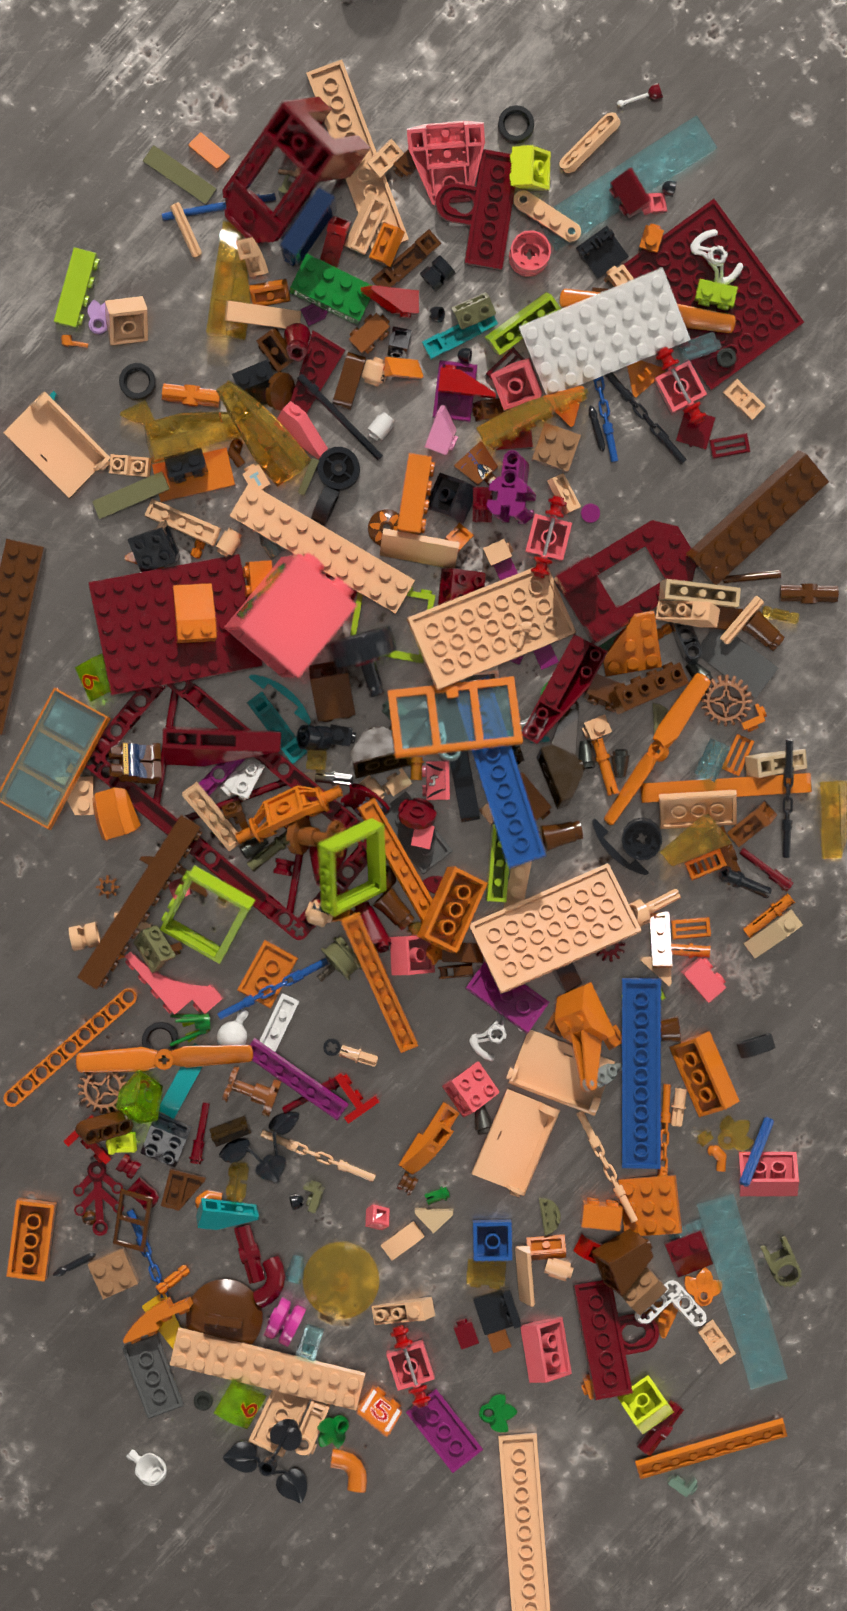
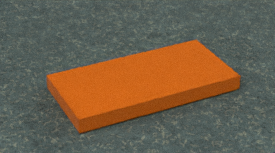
[152,447,235,502]

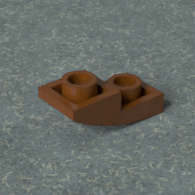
[442,943,483,963]

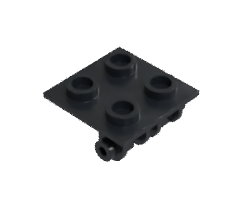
[576,226,629,279]

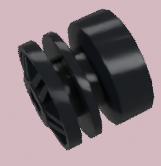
[622,817,662,861]

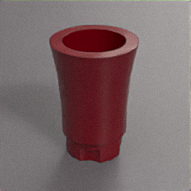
[284,323,311,361]

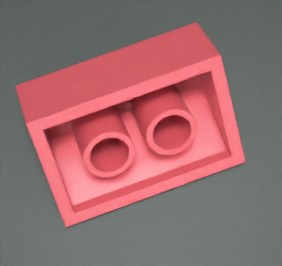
[739,1152,799,1196]
[520,1317,572,1383]

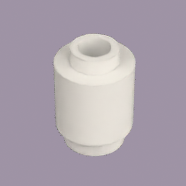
[367,412,395,441]
[220,770,242,798]

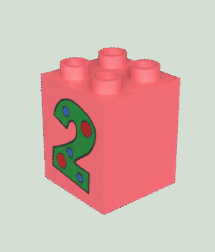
[224,552,357,677]

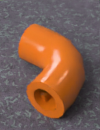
[330,1449,367,1493]

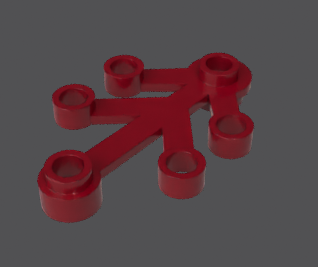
[73,1161,124,1236]

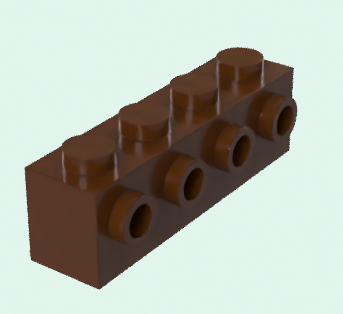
[609,662,689,714]

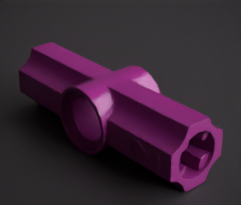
[199,759,245,796]

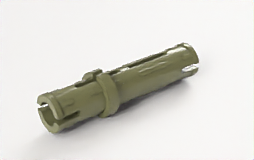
[247,830,290,872]

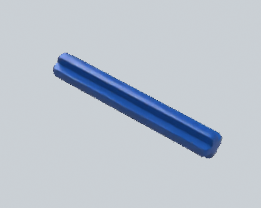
[739,1117,774,1187]

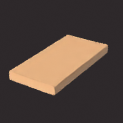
[380,529,459,568]
[659,790,737,829]
[248,1390,310,1458]

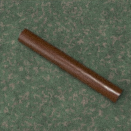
[723,570,781,584]

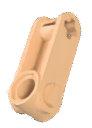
[295,1400,330,1456]

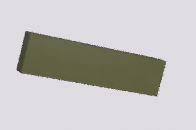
[143,145,217,205]
[92,471,170,519]

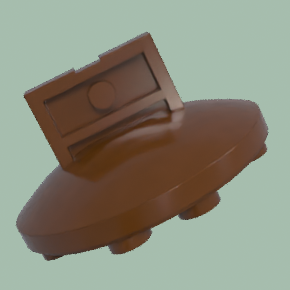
[186,1279,263,1345]

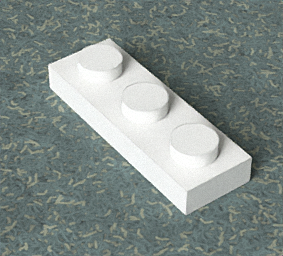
[260,993,299,1052]

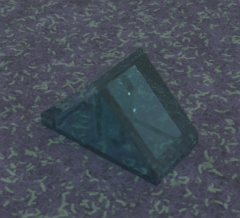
[296,1324,324,1361]

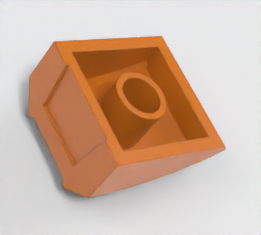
[92,788,141,840]

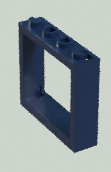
[280,187,337,267]

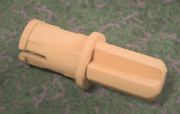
[339,1045,378,1067]
[671,1088,687,1127]

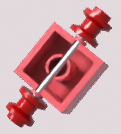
[654,347,707,426]
[525,495,572,579]
[386,1325,435,1408]

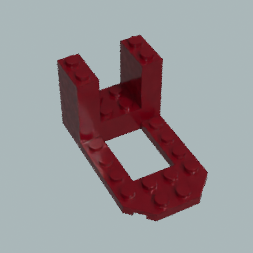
[222,96,371,243]
[554,520,696,644]

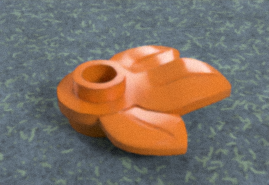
[684,1268,722,1306]

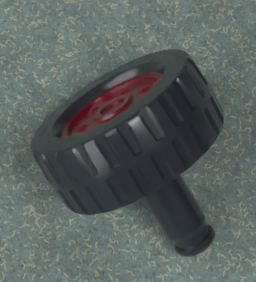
[329,626,397,697]

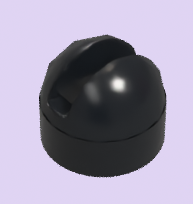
[662,180,677,197]
[429,306,445,322]
[457,348,472,364]
[289,1194,304,1210]

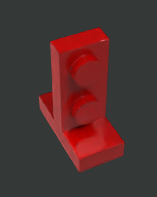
[320,216,352,268]
[334,1072,380,1124]
[63,1114,113,1165]

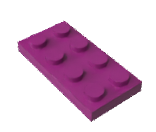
[465,961,550,1034]
[406,1388,483,1473]

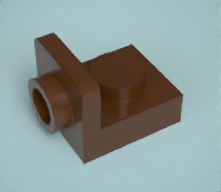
[393,149,417,180]
[472,398,504,422]
[222,800,249,830]

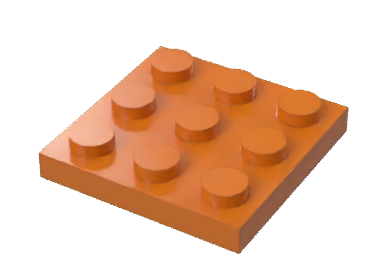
[618,1175,682,1236]

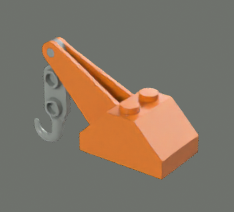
[555,982,622,1092]

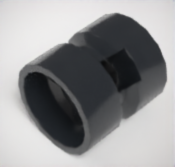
[420,255,456,292]
[296,725,333,751]

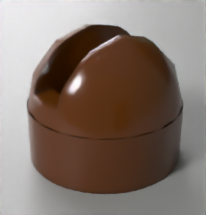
[82,1210,96,1226]

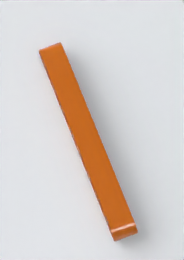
[640,773,812,803]
[3,988,138,1107]

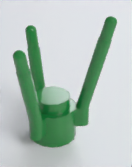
[169,1013,211,1047]

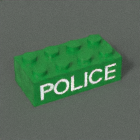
[289,254,371,326]

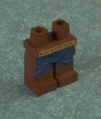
[109,742,161,785]

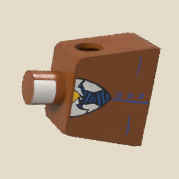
[454,441,498,486]

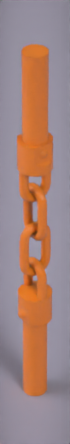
[657,1084,671,1176]

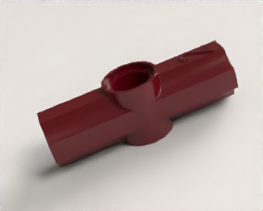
[234,1223,265,1284]
[637,1399,684,1456]

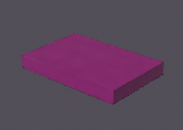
[432,360,478,422]

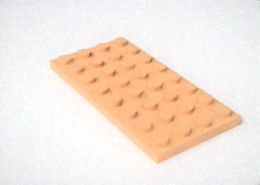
[406,567,576,690]
[469,863,641,994]

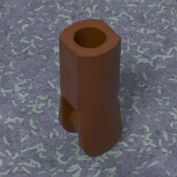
[438,963,473,979]

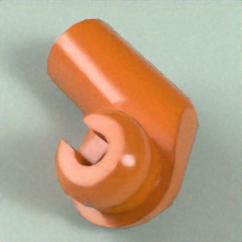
[707,1145,727,1172]
[195,1190,223,1208]

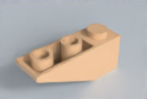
[655,601,720,628]
[371,1297,435,1325]

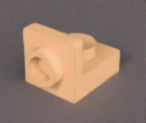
[603,265,634,287]
[582,714,612,741]

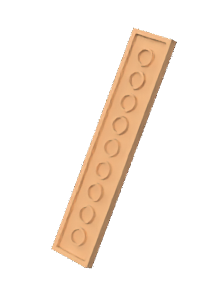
[306,60,409,250]
[230,483,415,614]
[170,1328,365,1410]
[498,1433,550,1611]

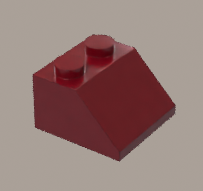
[609,167,651,218]
[664,1228,713,1278]

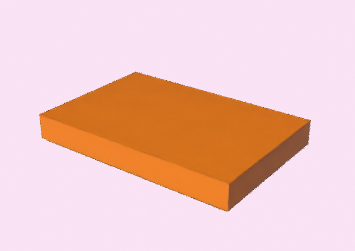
[237,940,298,1009]

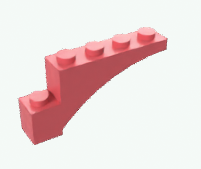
[124,951,223,1014]

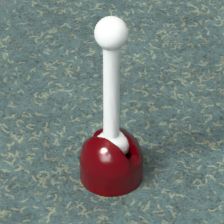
[617,83,663,108]

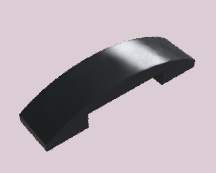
[592,818,649,875]

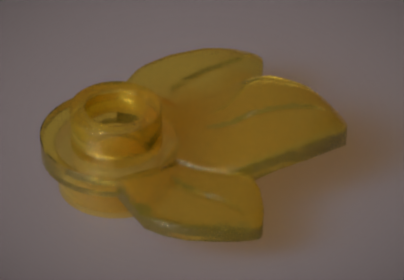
[718,1115,754,1150]

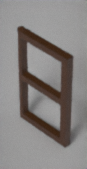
[113,1189,153,1252]

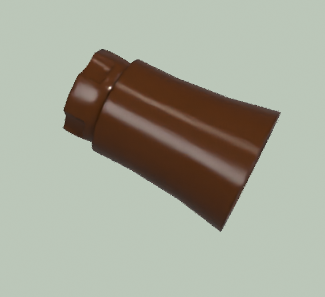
[742,610,785,651]
[540,821,583,851]
[373,887,414,931]
[661,1015,681,1042]

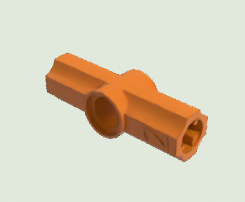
[162,383,221,408]

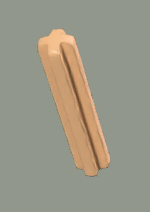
[170,202,202,258]
[720,596,764,645]

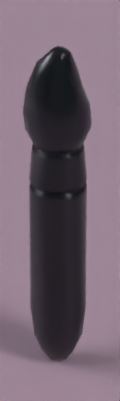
[589,405,605,451]
[53,1253,96,1277]

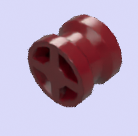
[273,858,294,876]

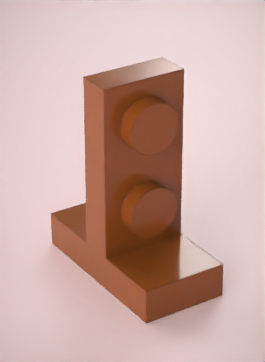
[727,801,777,847]

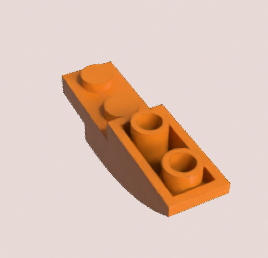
[399,1102,460,1175]
[123,1297,193,1344]

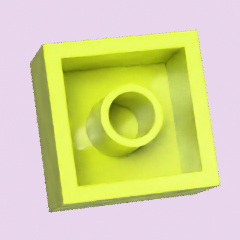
[510,145,551,192]
[617,1375,674,1434]

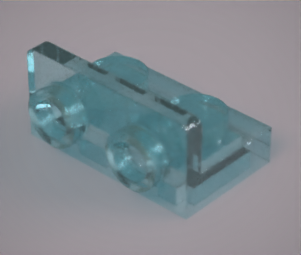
[678,332,722,363]
[694,738,731,782]

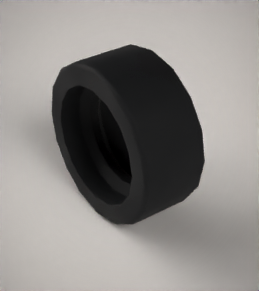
[498,105,535,144]
[119,363,156,400]
[311,486,340,525]
[142,1022,179,1059]
[737,1033,776,1059]

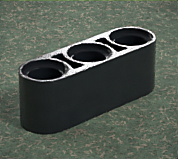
[669,622,702,664]

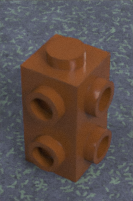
[349,313,390,355]

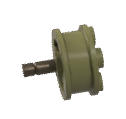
[316,936,362,982]

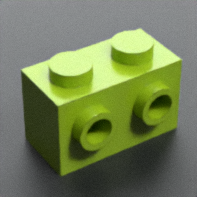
[694,279,738,310]

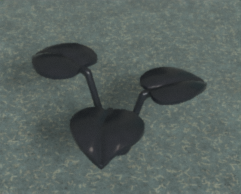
[219,1112,299,1183]
[223,1419,307,1504]

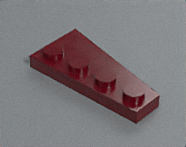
[291,330,346,414]

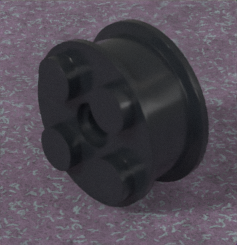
[317,447,360,491]

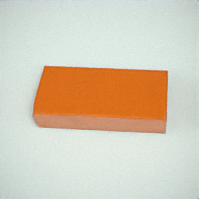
[188,132,230,171]
[369,222,405,267]
[249,278,291,306]
[385,357,423,379]
[526,1235,566,1261]

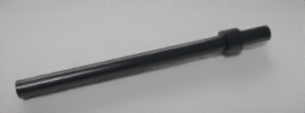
[297,373,383,460]

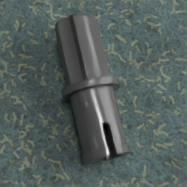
[315,770,353,786]

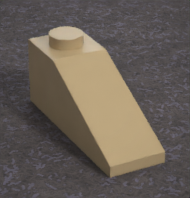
[745,749,807,778]
[743,909,803,958]

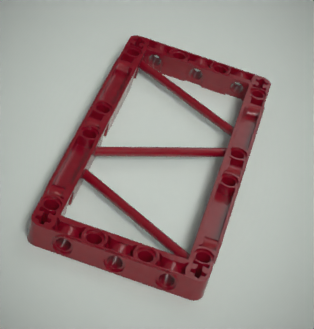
[85,681,367,940]

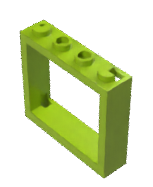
[350,587,435,664]
[318,818,387,917]
[160,866,255,964]

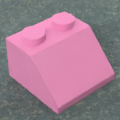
[425,405,458,455]

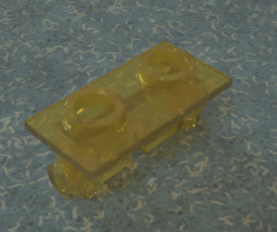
[226,1162,249,1202]

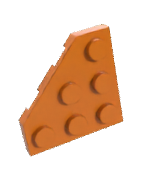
[603,611,662,677]

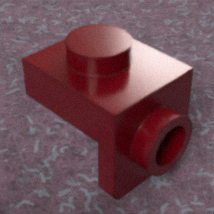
[128,1177,159,1211]

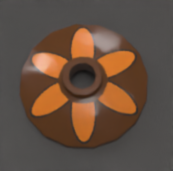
[368,509,399,546]

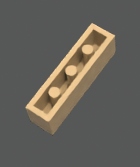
[659,579,741,608]

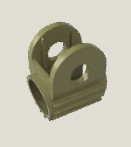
[760,1235,802,1288]

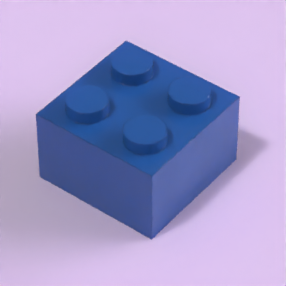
[473,1219,512,1261]

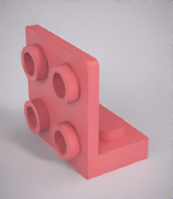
[442,1062,499,1118]

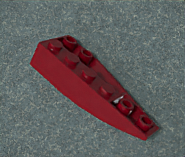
[522,634,608,744]
[162,726,281,767]

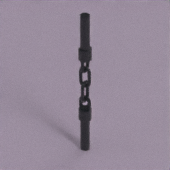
[605,372,687,465]
[782,739,794,858]

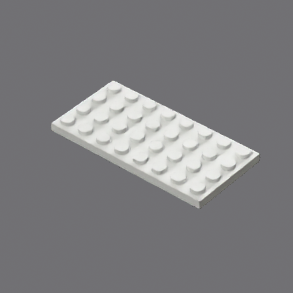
[519,268,691,395]

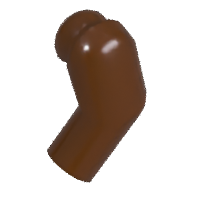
[228,438,246,468]
[382,865,396,894]

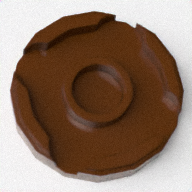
[266,372,295,411]

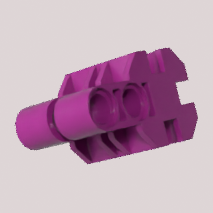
[487,450,536,524]

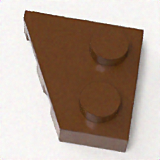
[161,1168,206,1211]

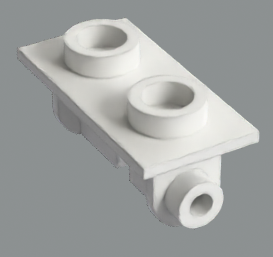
[231,759,265,801]

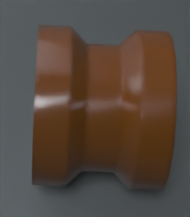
[396,1172,419,1196]

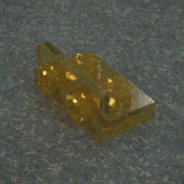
[466,1258,506,1289]

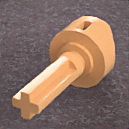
[629,889,681,927]

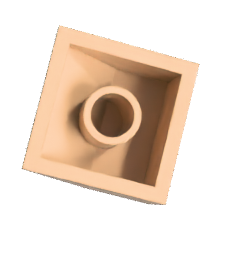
[105,296,148,345]

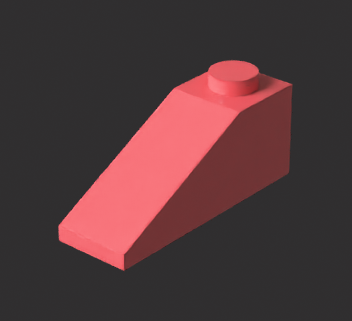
[273,401,328,460]

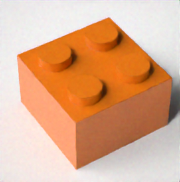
[580,1197,623,1231]

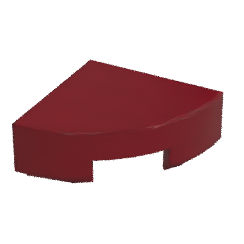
[422,876,443,894]

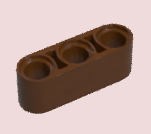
[332,352,366,410]
[75,1110,134,1144]

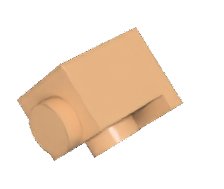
[382,768,412,797]

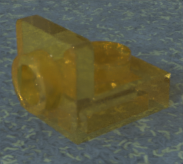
[306,750,327,770]

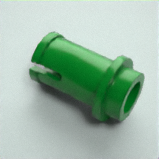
[425,1186,450,1205]

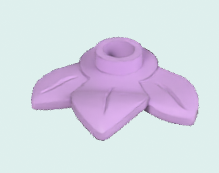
[88,300,108,334]

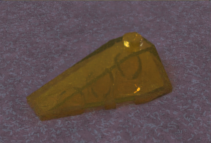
[818,781,847,859]

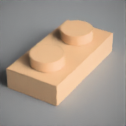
[547,473,581,515]

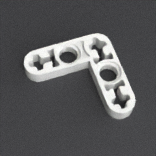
[635,1280,707,1327]

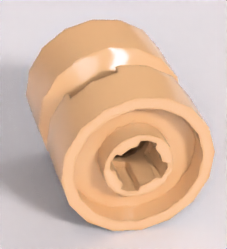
[69,922,100,951]

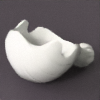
[217,1009,249,1046]
[126,1449,167,1486]

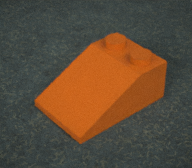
[173,583,217,643]

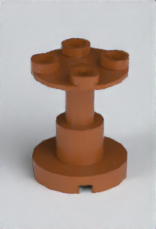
[286,817,347,859]
[222,1066,282,1118]

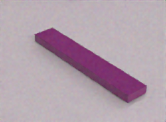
[493,558,559,670]
[250,1038,349,1121]

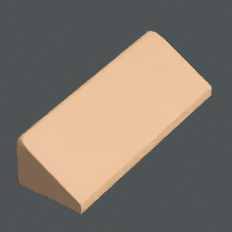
[344,194,389,255]
[515,1246,535,1307]

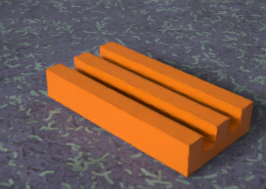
[721,734,755,776]
[671,917,711,940]

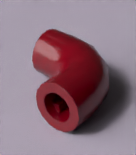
[253,1256,286,1308]

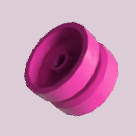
[264,1297,306,1347]

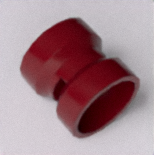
[115,1154,141,1180]

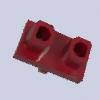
[472,487,493,523]

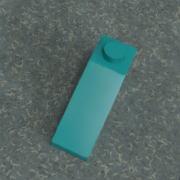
[196,1198,259,1230]

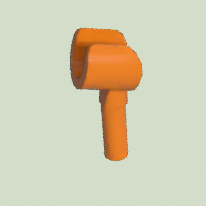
[61,335,88,348]

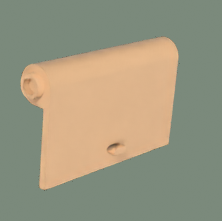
[3,391,110,498]
[506,1030,615,1116]
[471,1089,560,1198]

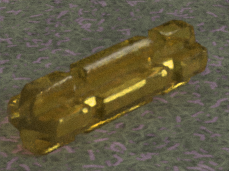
[762,606,799,624]

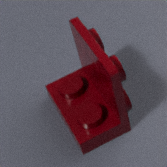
[438,568,486,605]

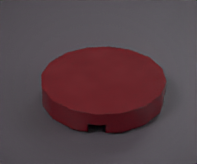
[398,798,437,829]

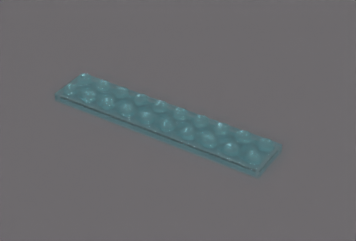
[536,115,717,252]
[697,1194,788,1389]

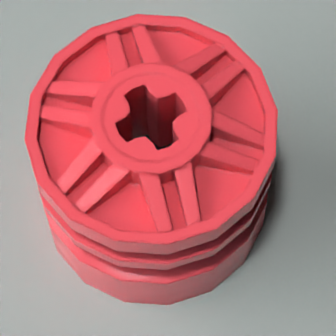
[508,230,551,277]

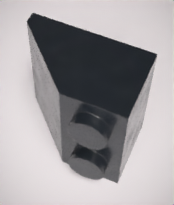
[232,360,273,412]
[427,473,475,524]

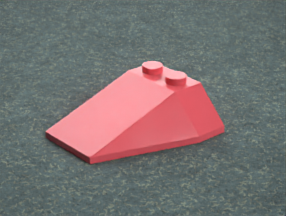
[407,121,485,205]

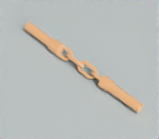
[576,1111,638,1223]
[260,1130,376,1182]

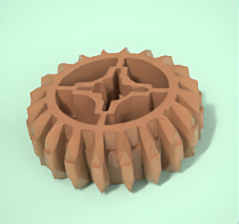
[700,674,753,727]
[78,1072,130,1114]

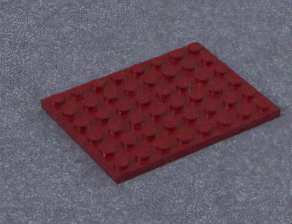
[623,198,804,391]
[88,554,263,696]

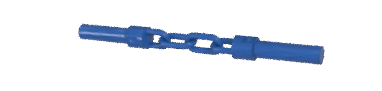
[593,376,618,462]
[217,957,329,1020]
[127,1209,179,1322]

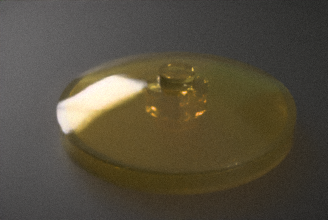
[303,1241,380,1319]

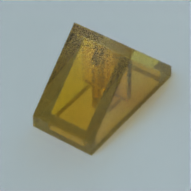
[120,400,158,430]

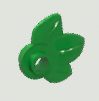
[479,1394,517,1433]
[317,1415,349,1449]

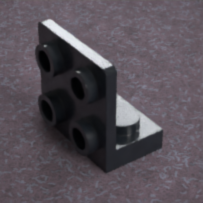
[165,448,208,484]
[128,520,180,572]
[140,1113,192,1168]
[473,1287,522,1335]

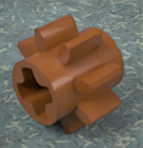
[96,875,120,899]

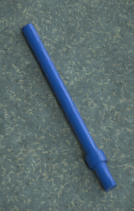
[162,193,276,221]

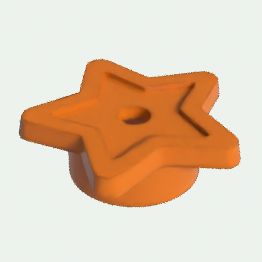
[426,944,442,965]

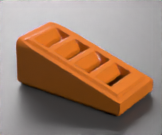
[685,848,727,881]

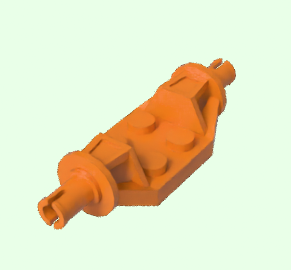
[235,785,344,844]

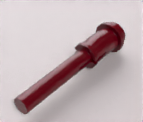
[739,847,794,892]
[282,1077,340,1114]
[189,1102,210,1164]

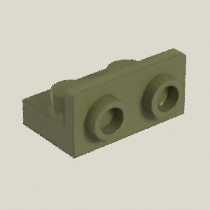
[451,292,496,329]
[133,926,176,973]
[303,1180,325,1213]

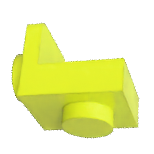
[106,1132,137,1155]

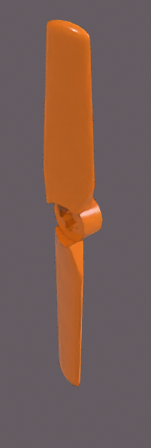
[559,289,736,333]
[604,673,711,825]
[76,1045,253,1072]

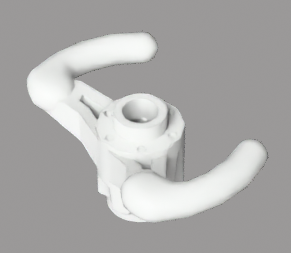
[690,229,744,284]
[469,1012,522,1061]

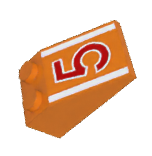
[357,1385,402,1437]

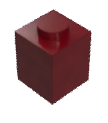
[453,1318,479,1350]

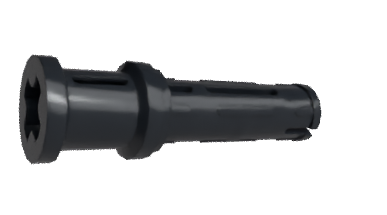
[718,866,772,899]

